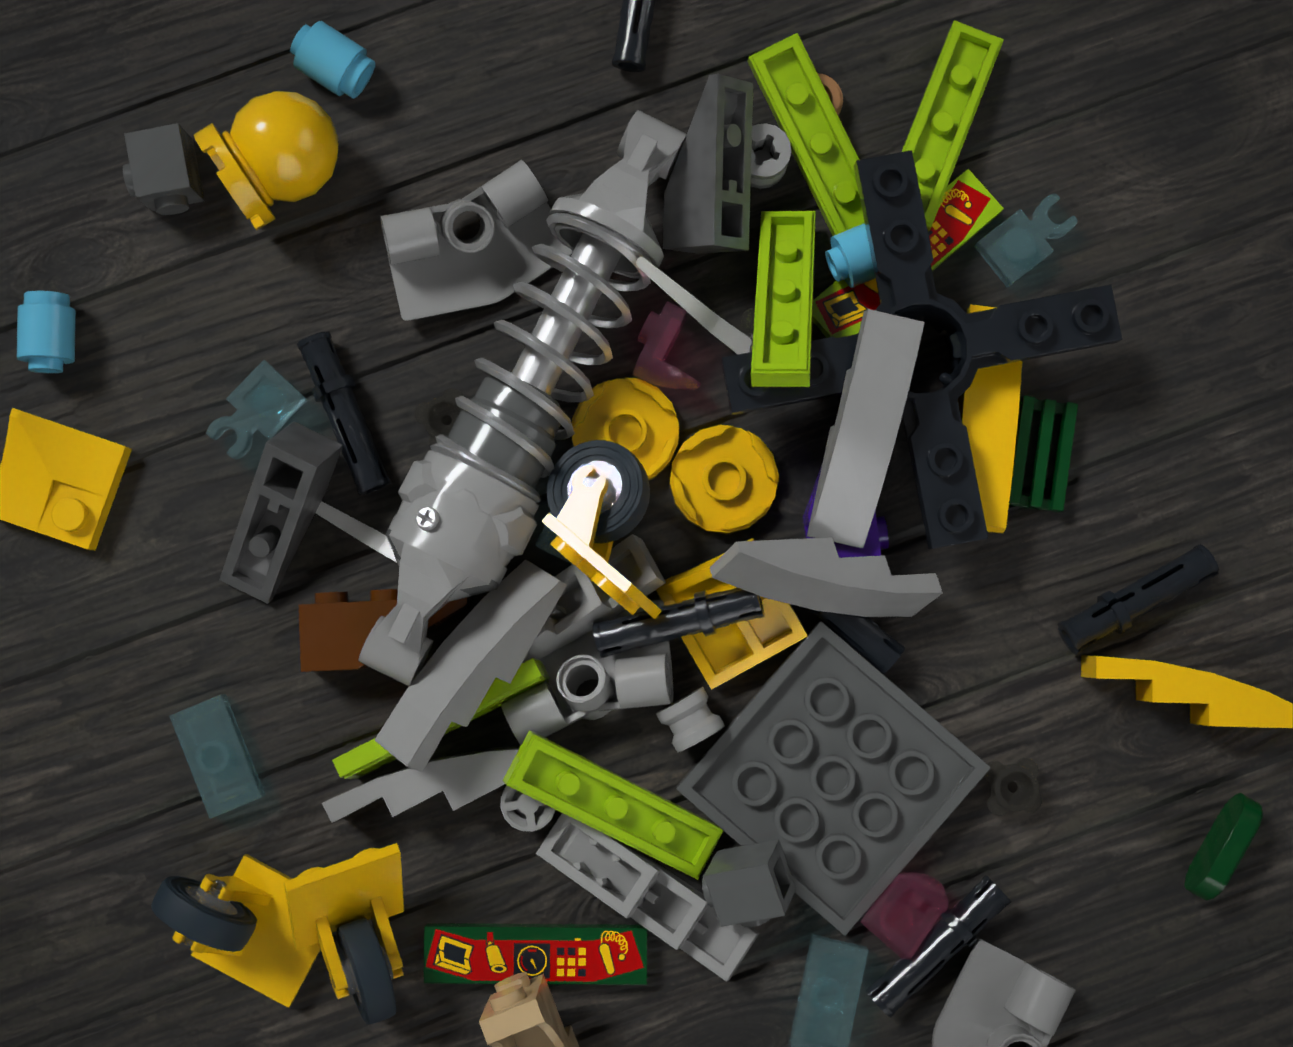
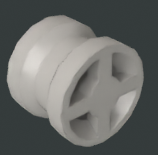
[750,123,792,189]
[656,687,725,753]
[500,786,556,832]

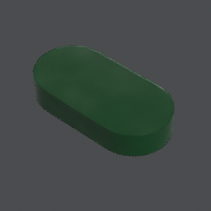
[1185,793,1263,901]

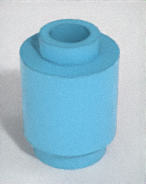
[290,21,375,99]
[825,223,875,288]
[17,291,76,373]

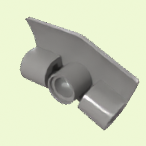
[380,159,573,321]
[501,600,673,745]
[932,939,1076,1047]

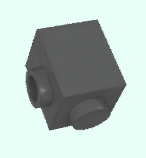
[123,123,205,215]
[702,839,796,927]

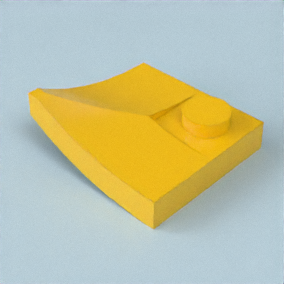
[0,408,132,551]
[656,538,808,690]

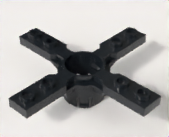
[721,150,1123,549]

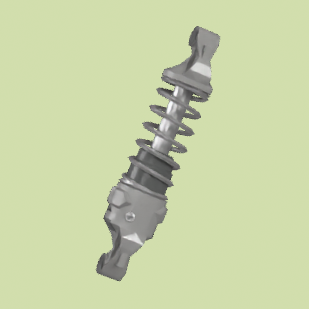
[358,110,687,686]

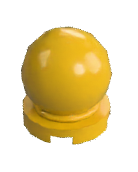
[194,91,338,230]

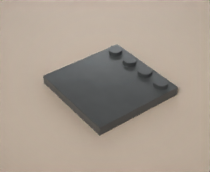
[676,620,991,936]

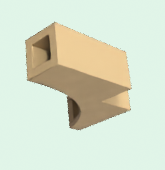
[479,972,579,1047]

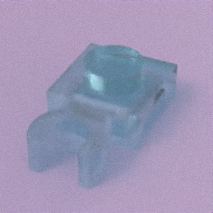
[974,194,1078,288]
[206,360,308,460]

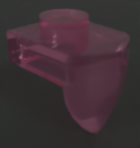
[633,301,701,390]
[861,872,949,959]

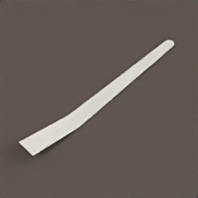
[636,256,753,354]
[316,501,397,563]

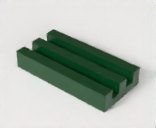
[1009,395,1078,513]

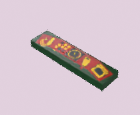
[424,923,647,985]

